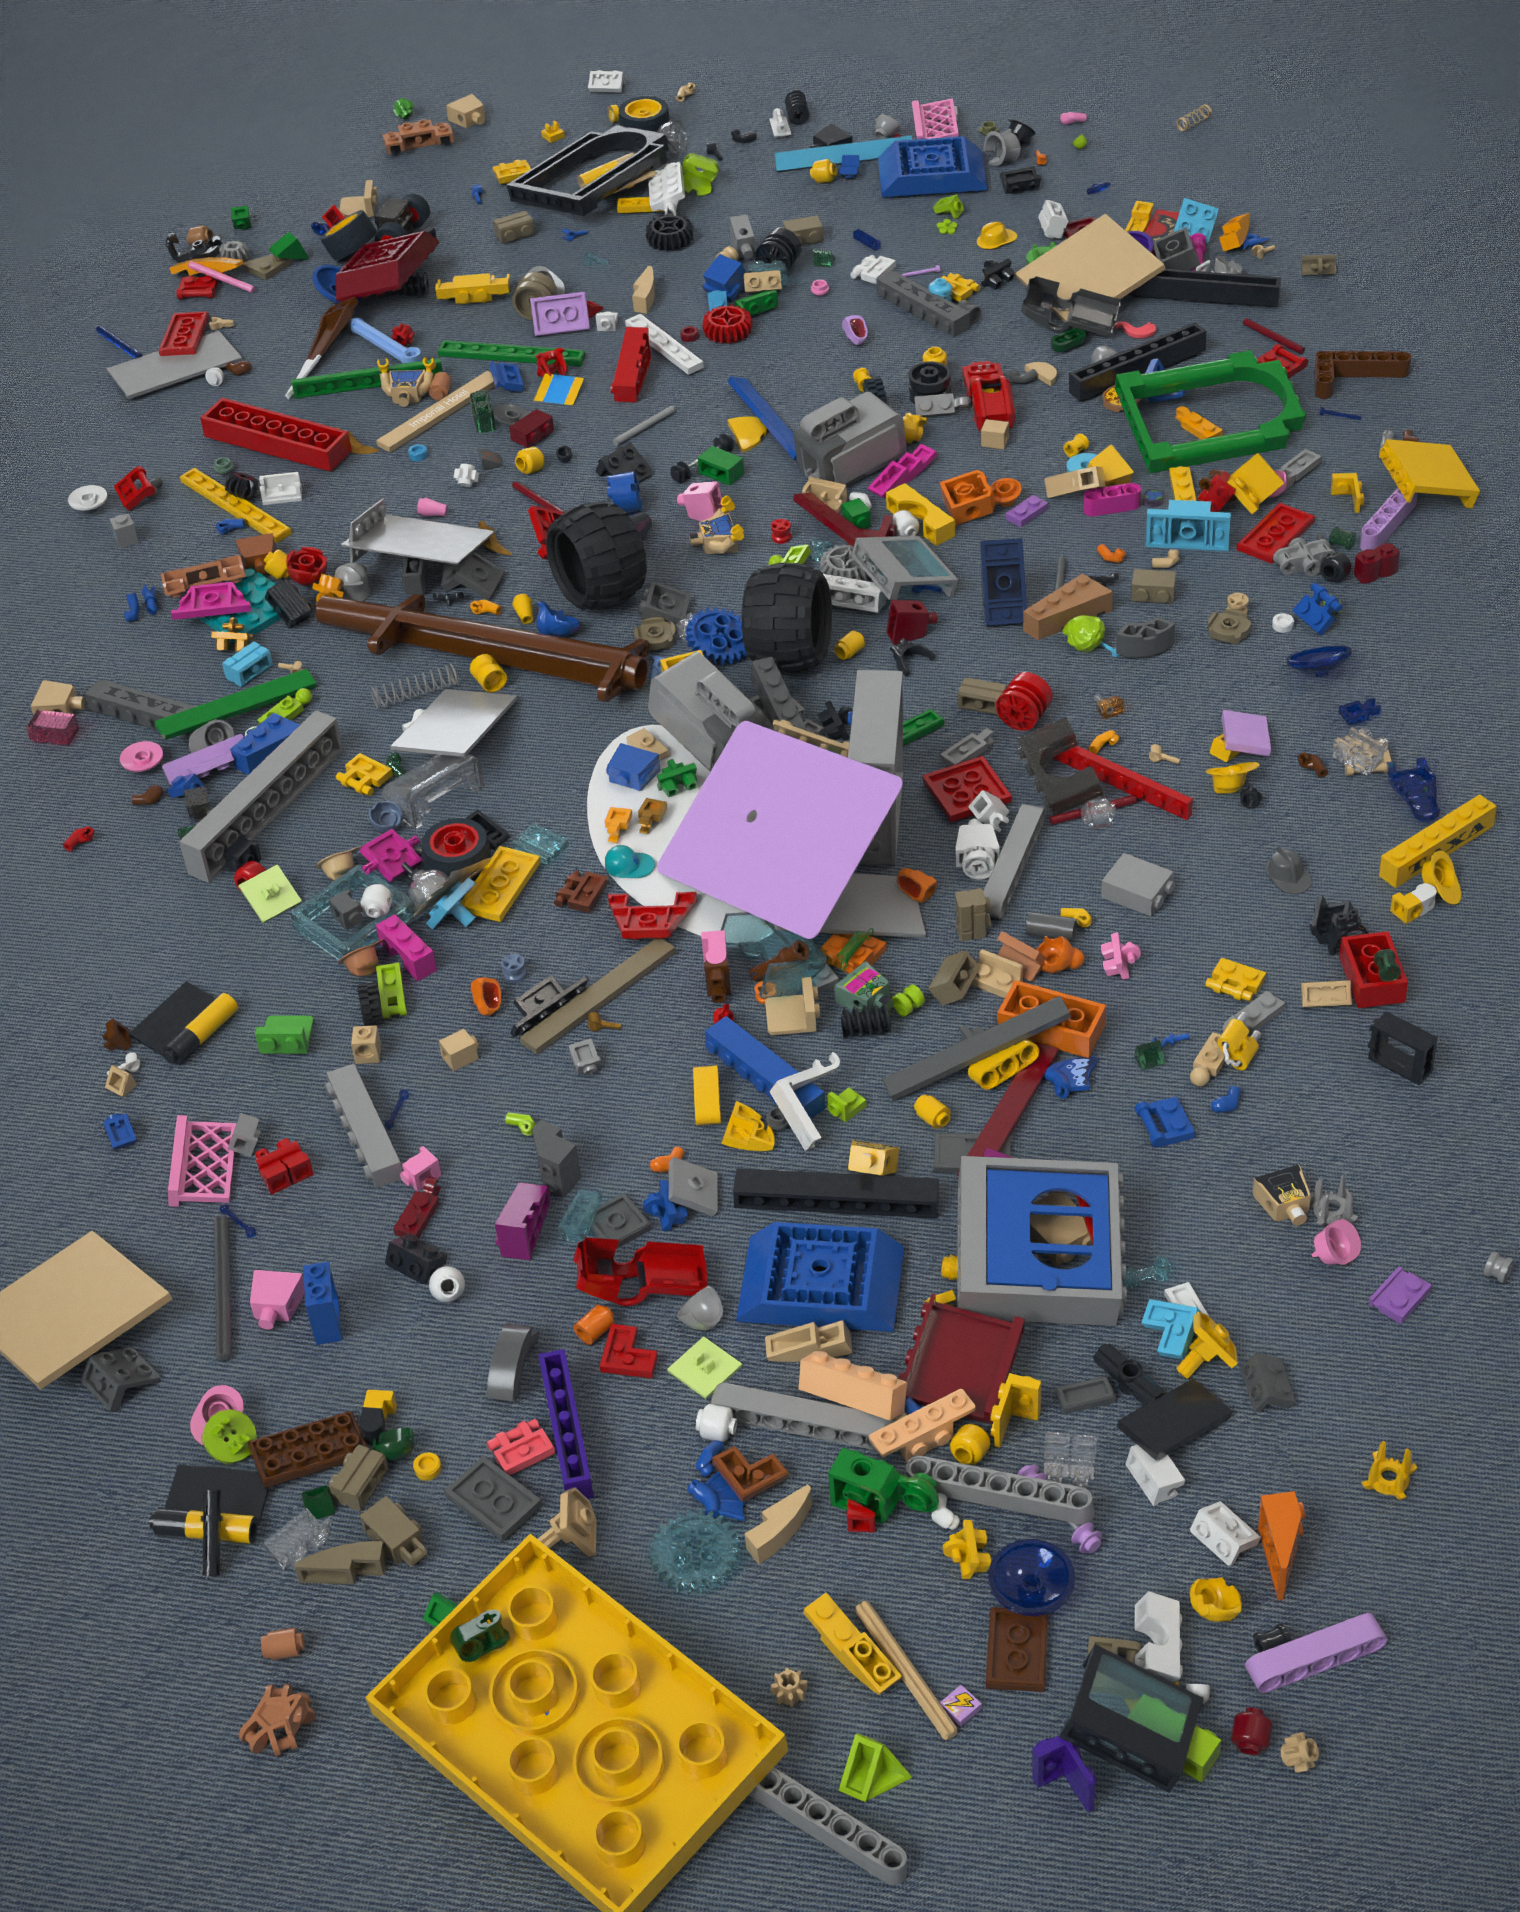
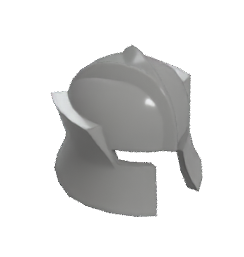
[983,129,1021,166]
[334,562,371,601]

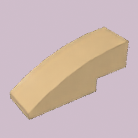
[632,266,655,314]
[765,1320,853,1362]
[745,1484,812,1565]

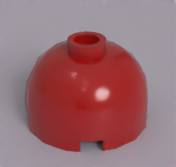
[286,547,327,586]

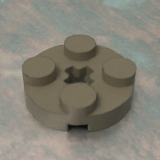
[1208,609,1251,645]
[634,617,676,651]

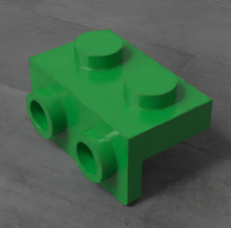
[735,290,778,316]

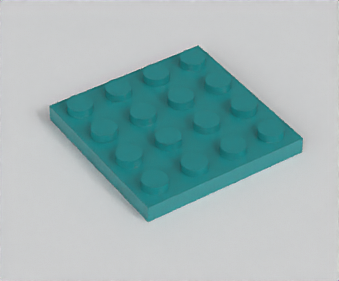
[197,567,281,644]

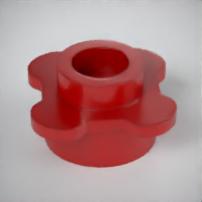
[713,1003,734,1024]

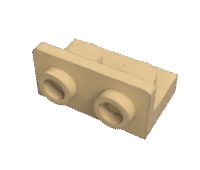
[744,270,782,293]
[971,949,1023,998]

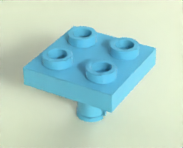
[1173,198,1219,245]
[426,877,475,930]

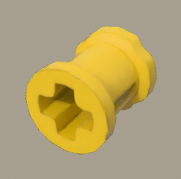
[853,368,872,392]
[1063,433,1089,458]

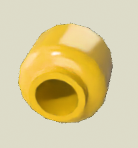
[810,159,837,184]
[922,347,947,366]
[515,447,544,474]
[263,549,289,580]
[950,1424,990,1465]

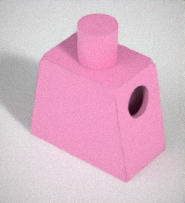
[677,482,723,521]
[250,1270,305,1330]

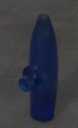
[1087,182,1111,195]

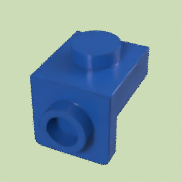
[840,155,860,178]
[167,773,207,804]

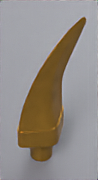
[337,427,379,454]
[478,521,512,555]

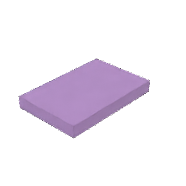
[530,292,590,336]
[1221,710,1271,756]

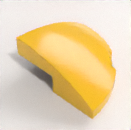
[728,416,767,453]
[721,1101,775,1151]

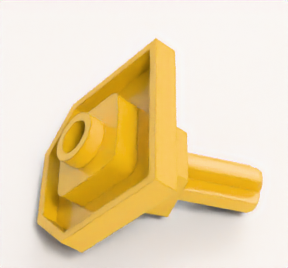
[1176,1311,1238,1379]

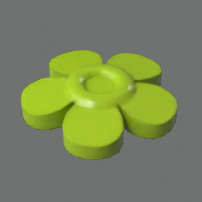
[937,219,957,234]

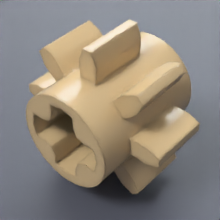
[771,1668,808,1707]
[1281,1732,1319,1773]

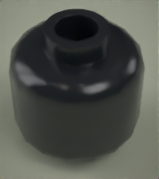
[1320,552,1352,583]

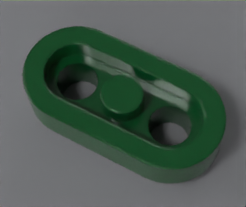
[1051,328,1086,353]

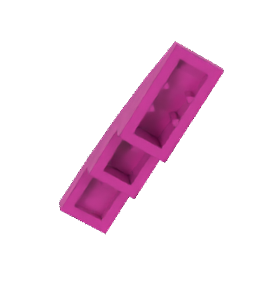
[868,444,937,498]

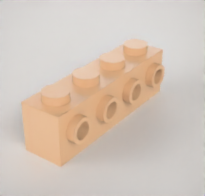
[799,1351,907,1420]

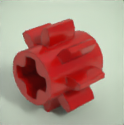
[391,323,415,347]

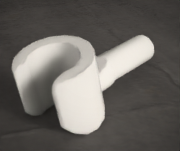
[107,1053,140,1075]

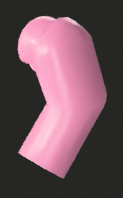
[1060,112,1086,125]

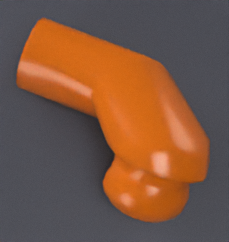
[1097,544,1126,563]
[650,1147,685,1173]

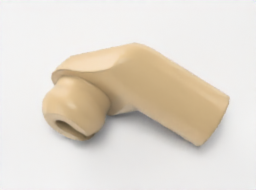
[1152,549,1180,568]

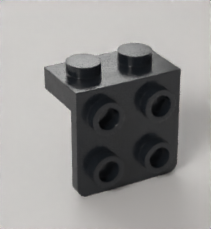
[595,442,653,483]

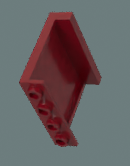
[898,1294,1025,1425]

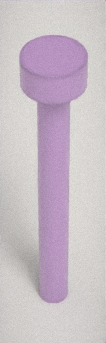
[902,265,940,277]

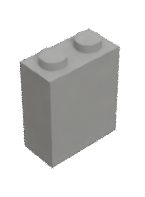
[1101,853,1175,916]

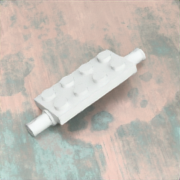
[648,162,685,216]

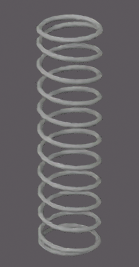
[371,663,458,709]

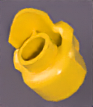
[903,413,927,444]

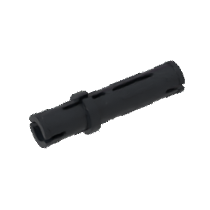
[200,1490,223,1576]

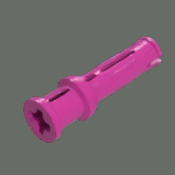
[1191,233,1206,271]

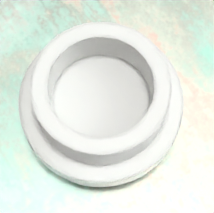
[205,368,224,386]

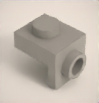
[568,1038,601,1075]

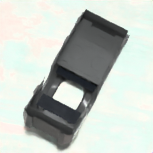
[1021,276,1121,337]

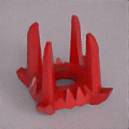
[536,348,567,377]

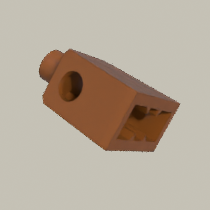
[236,533,277,575]

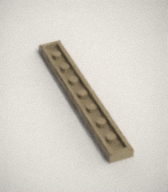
[520,939,675,1055]

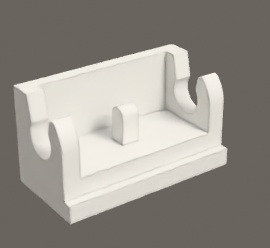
[259,472,302,505]
[1125,1445,1185,1506]

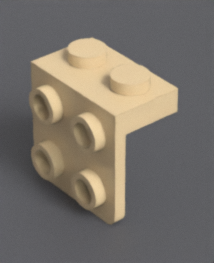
[340,180,378,217]
[765,977,820,1035]

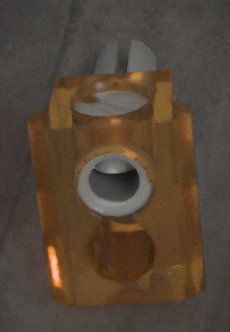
[1093,694,1124,719]

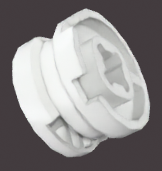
[963,844,995,880]

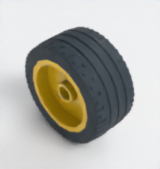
[618,96,670,135]
[320,210,377,261]

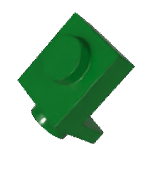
[231,205,251,229]

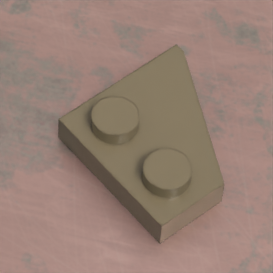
[242,254,292,280]

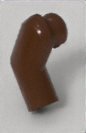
[1297,752,1328,778]

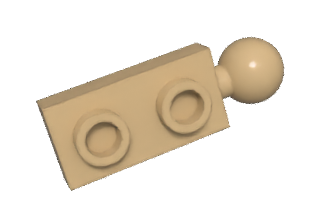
[1190,1032,1229,1087]

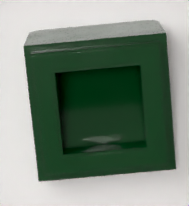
[302,1485,335,1521]

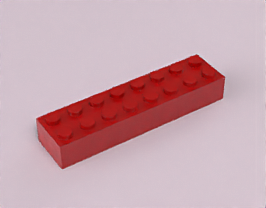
[200,398,352,472]

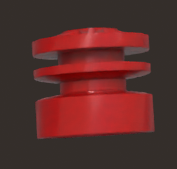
[996,672,1053,731]

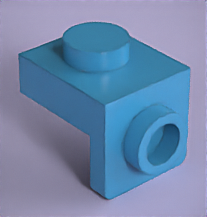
[708,290,728,311]

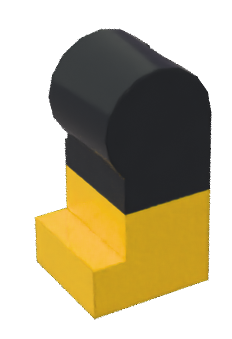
[359,1390,397,1444]

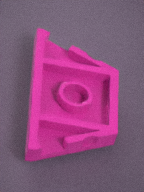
[171,582,251,620]

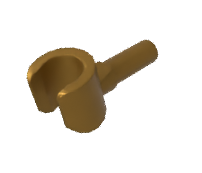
[588,1012,621,1031]

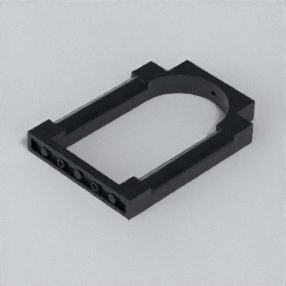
[507,125,669,216]

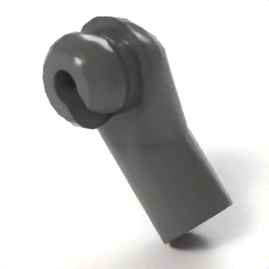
[1008,369,1038,384]

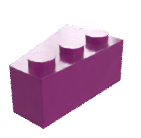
[495,1182,551,1261]

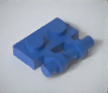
[1292,583,1343,636]

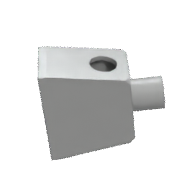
[730,214,755,259]

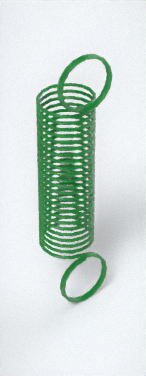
[837,928,874,971]

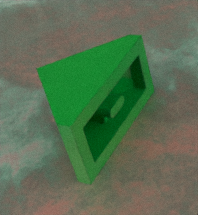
[269,232,309,260]

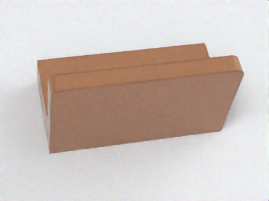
[997,931,1047,982]

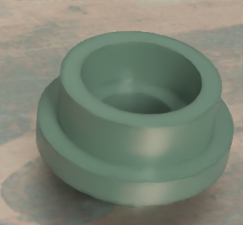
[214,457,233,475]

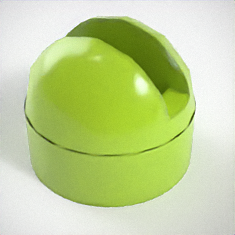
[1072,134,1087,149]

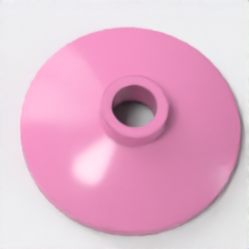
[120,741,163,772]

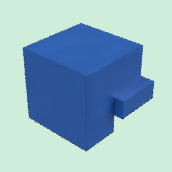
[702,254,746,302]

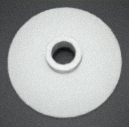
[68,485,107,511]

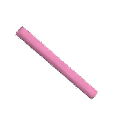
[189,261,255,293]

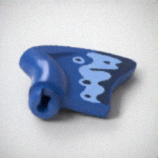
[1044,1056,1097,1099]

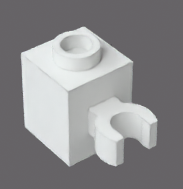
[968,790,1009,832]

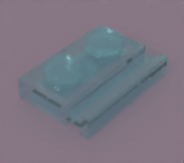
[513,823,569,865]

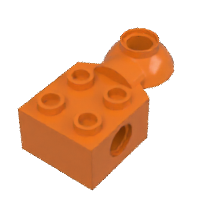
[940,470,1022,525]

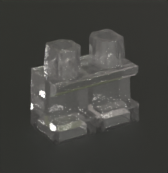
[1333,727,1389,776]
[1044,1431,1098,1488]

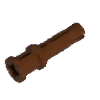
[749,940,810,982]

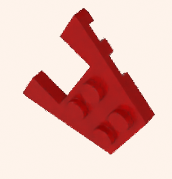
[608,892,697,940]

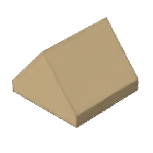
[105,1065,137,1097]

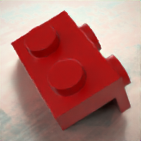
[1197,470,1236,512]

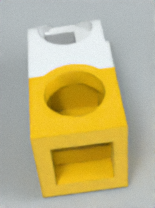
[1390,883,1437,924]

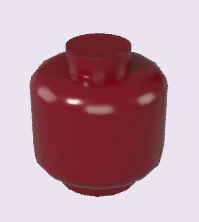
[1231,1707,1273,1756]

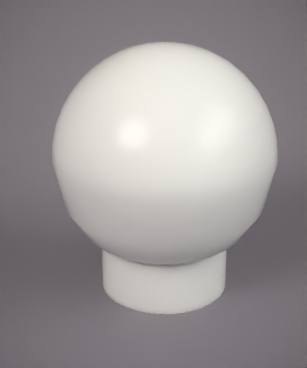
[429,1266,465,1302]

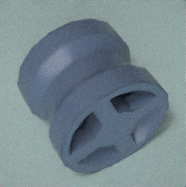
[501,954,527,983]

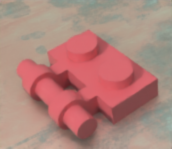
[486,1419,555,1476]

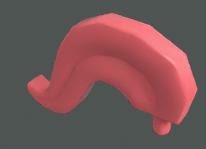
[1114,321,1157,339]

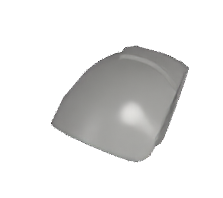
[677,1286,723,1331]

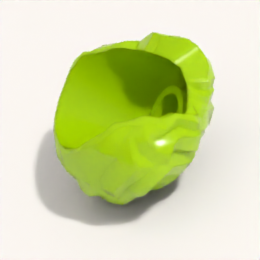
[1062,615,1106,653]

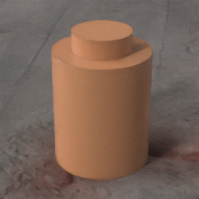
[429,372,452,401]

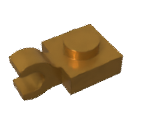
[638,798,667,834]

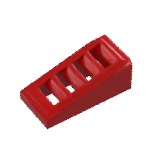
[322,205,346,228]

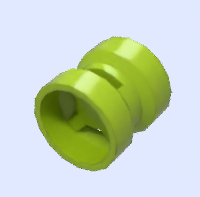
[892,984,925,1017]

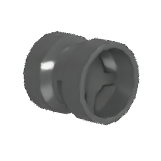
[957,300,981,324]

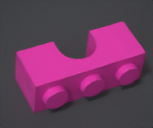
[376,914,437,982]

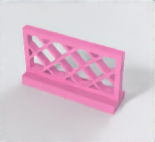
[912,98,959,139]
[168,1115,236,1207]

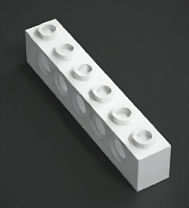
[823,574,886,613]

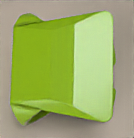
[682,153,719,197]

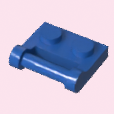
[1134,1096,1195,1148]

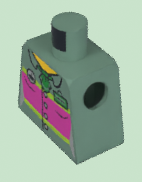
[835,961,894,1013]

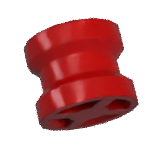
[771,519,791,544]

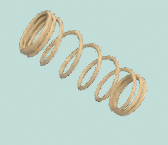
[1177,104,1212,131]

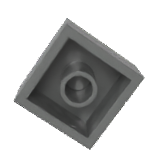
[1153,227,1200,270]

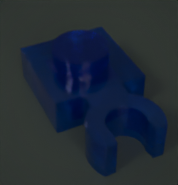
[1339,698,1381,726]

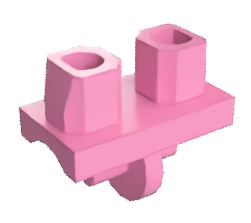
[1101,932,1141,980]

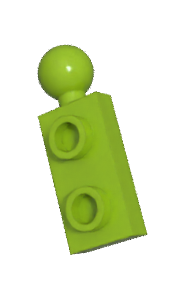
[257,688,312,724]

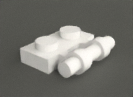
[850,255,896,284]

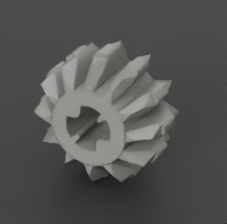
[219,240,250,266]

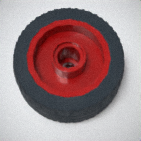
[422,818,491,883]

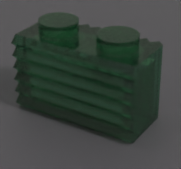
[470,390,496,433]

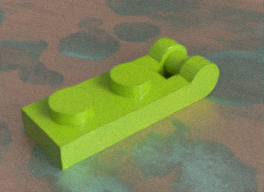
[376,962,407,1019]

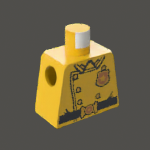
[848,1140,900,1175]

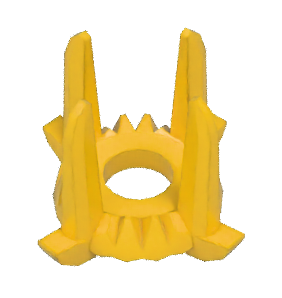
[1361,1441,1417,1500]

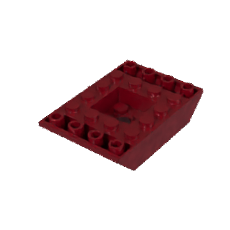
[336,231,439,302]

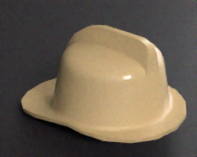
[316,846,361,881]

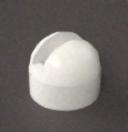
[1186,1684,1210,1705]

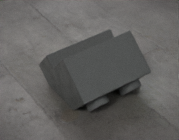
[532,1120,581,1197]

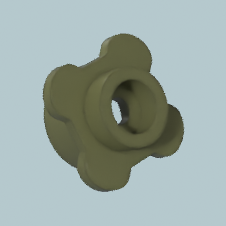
[978,121,999,136]

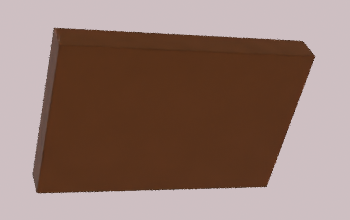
[985,1607,1048,1692]

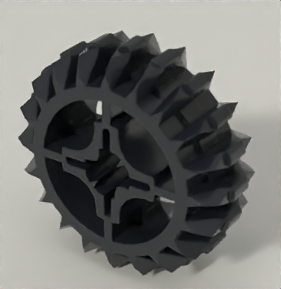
[646,214,694,252]

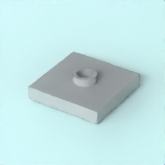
[669,1157,718,1216]

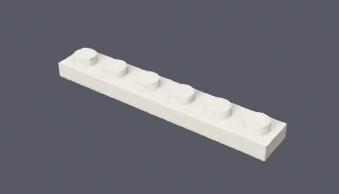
[625,314,704,375]

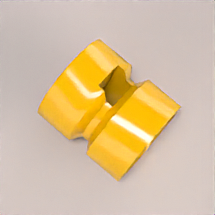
[469,654,507,693]

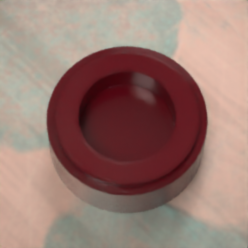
[680,326,699,342]

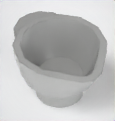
[873,114,901,139]

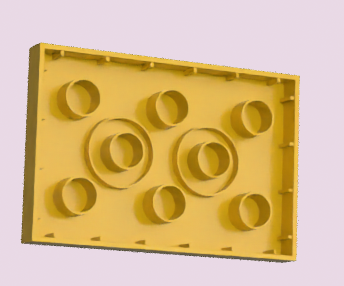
[365,1534,789,1912]

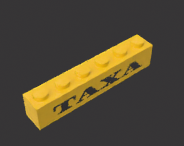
[1379,794,1497,888]

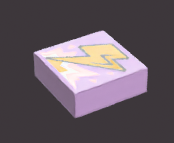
[940,1685,982,1727]

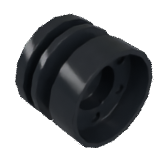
[755,227,802,276]

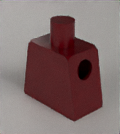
[886,600,938,645]

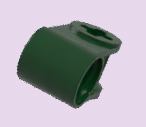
[450,1609,510,1662]

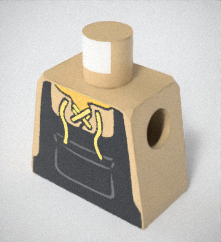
[1253,1165,1311,1226]

